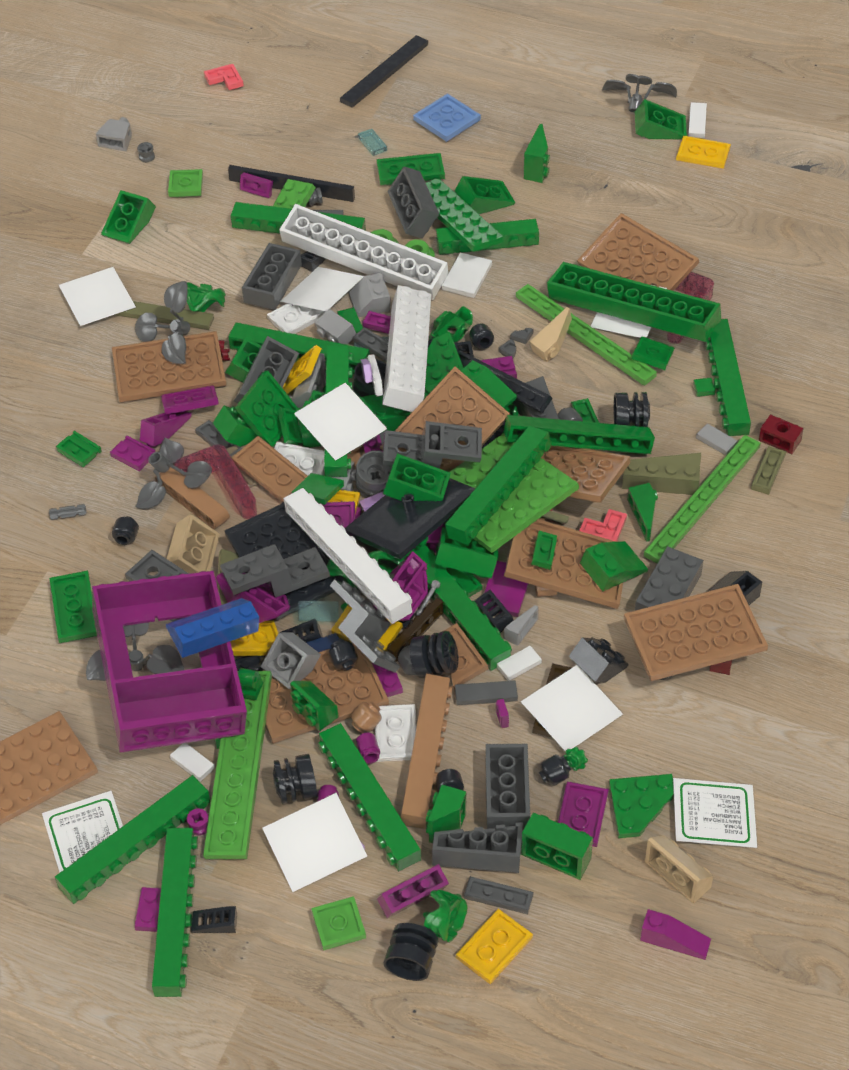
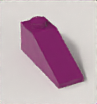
[140,411,192,447]
[640,909,711,960]

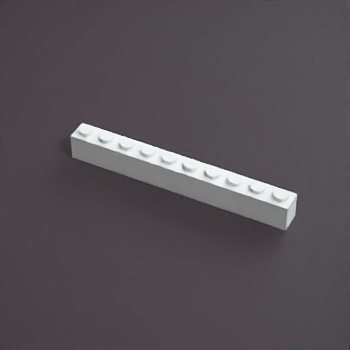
[283,488,412,624]

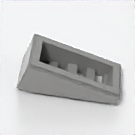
[504,605,539,645]

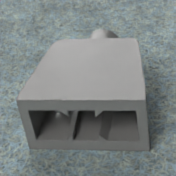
[96,117,132,152]

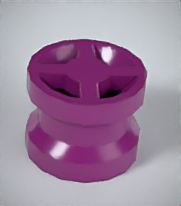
[187,809,209,836]

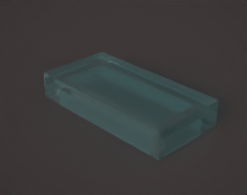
[358,129,387,156]
[298,601,339,622]

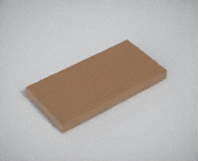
[231,436,308,503]

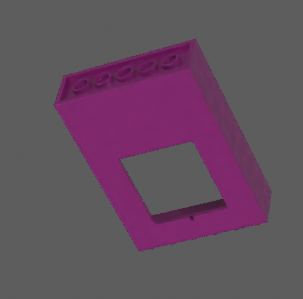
[92,571,247,753]

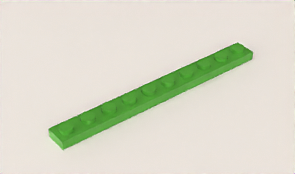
[516,284,657,386]
[644,435,761,564]

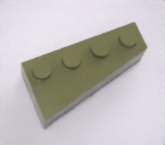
[622,453,701,495]

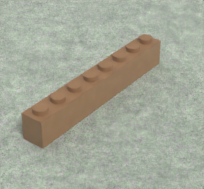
[401,674,453,829]

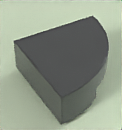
[510,328,534,344]
[499,339,516,358]

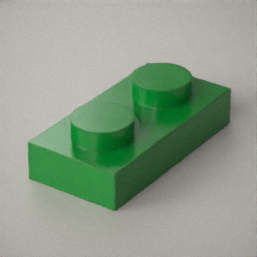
[531,531,557,570]

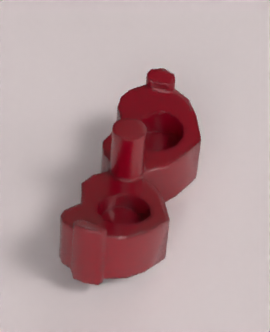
[218,340,230,361]

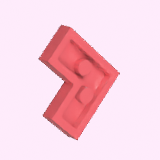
[204,64,244,90]
[579,509,627,542]

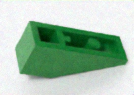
[627,483,658,542]

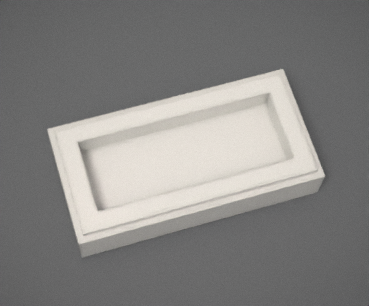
[497,646,542,681]
[170,743,215,782]

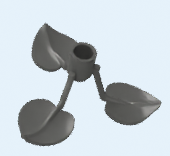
[602,74,677,113]
[135,281,190,364]
[135,438,212,509]
[86,622,184,681]

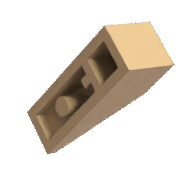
[530,307,572,362]

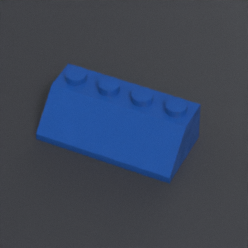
[166,598,259,658]

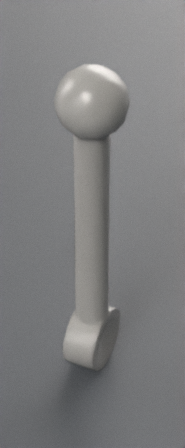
[416,580,440,615]

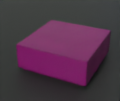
[496,699,509,728]

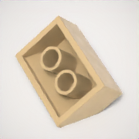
[167,514,220,574]
[645,835,713,904]

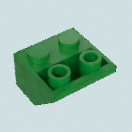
[213,405,257,447]
[290,681,339,731]
[426,785,466,843]

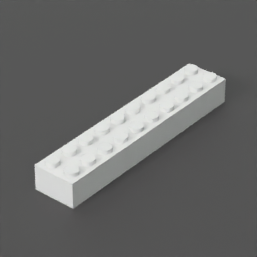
[280,204,448,300]
[383,285,431,412]

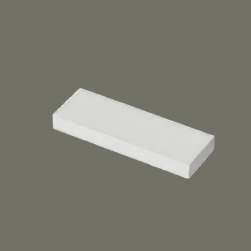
[688,102,707,138]
[367,355,383,396]

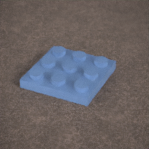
[413,94,481,142]

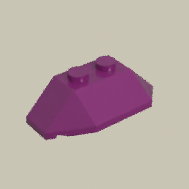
[373,551,428,621]
[216,572,290,623]

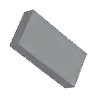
[696,423,738,456]

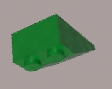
[635,99,687,140]
[524,124,550,183]
[454,176,515,214]
[101,190,156,244]
[225,337,261,382]
[461,360,517,409]
[383,453,451,501]
[580,541,648,592]

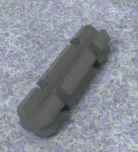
[49,504,87,520]

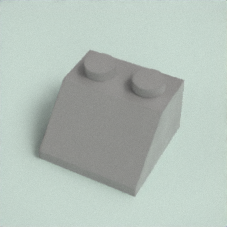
[349,273,390,317]
[261,632,321,689]

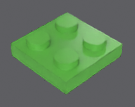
[168,169,203,197]
[273,179,316,209]
[311,896,366,951]

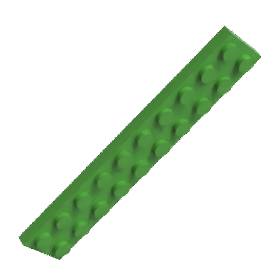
[203,671,272,859]

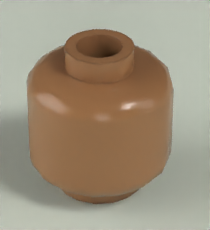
[351,702,382,733]

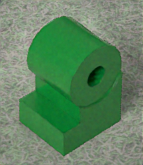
[238,668,263,700]

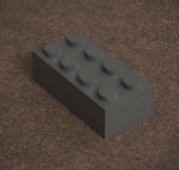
[387,167,439,239]
[242,243,302,310]
[234,336,299,403]
[635,546,704,611]
[485,744,530,830]

